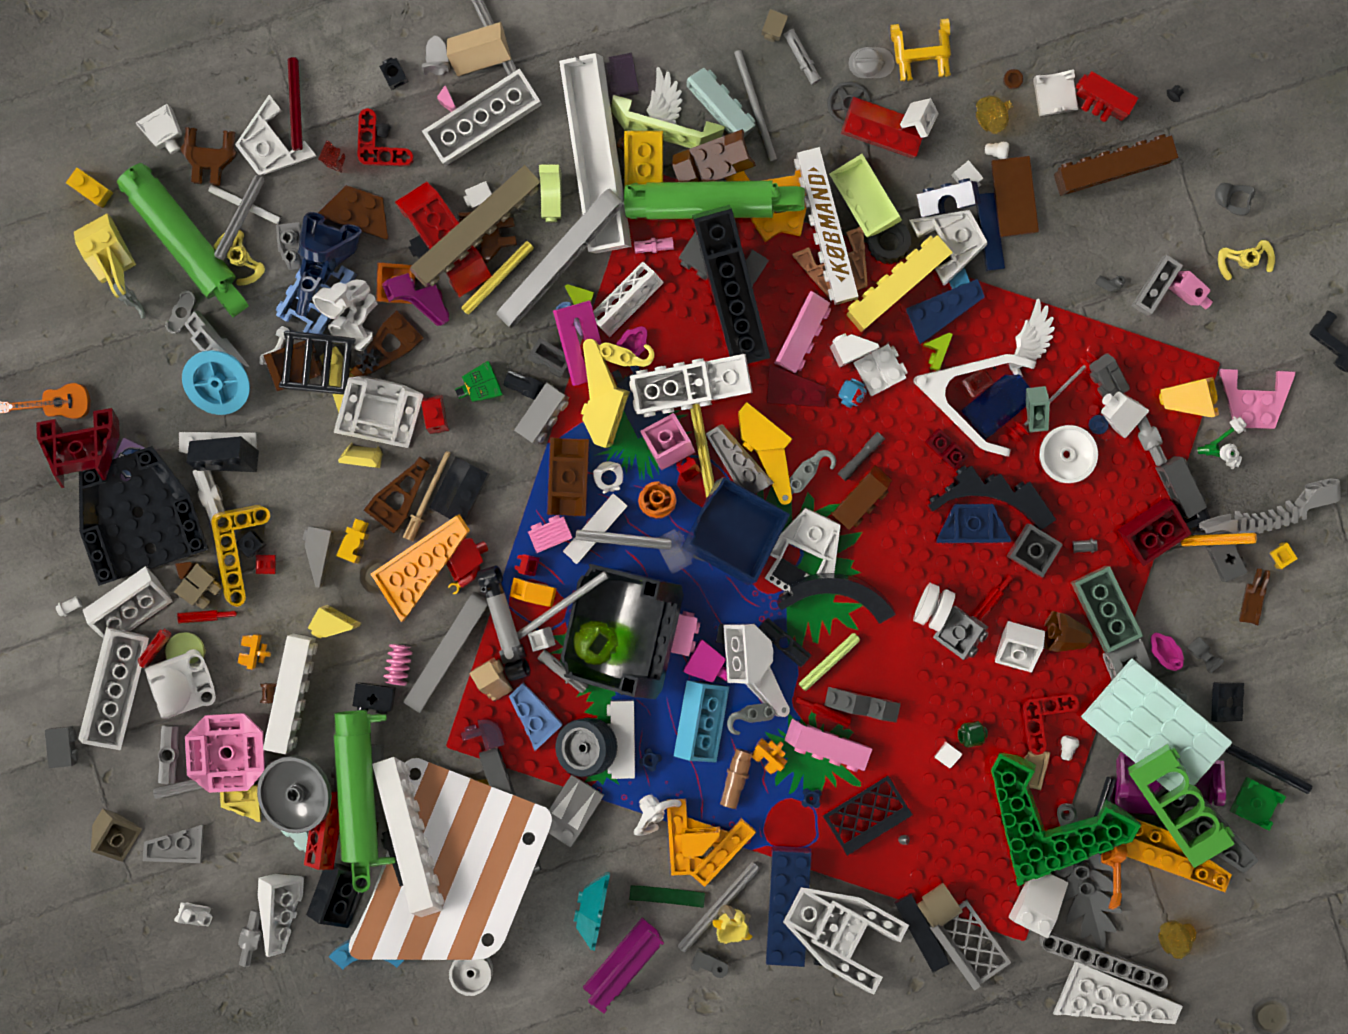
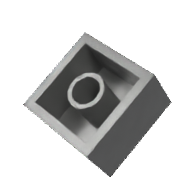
[1007,524,1063,577]

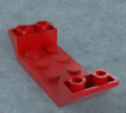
[395,182,491,298]

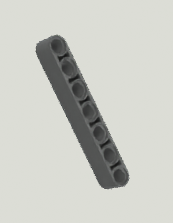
[479,747,541,873]

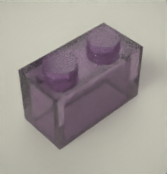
[606,53,639,97]

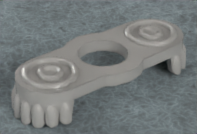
[165,291,196,334]

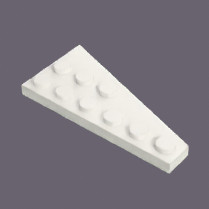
[1053,962,1183,1024]

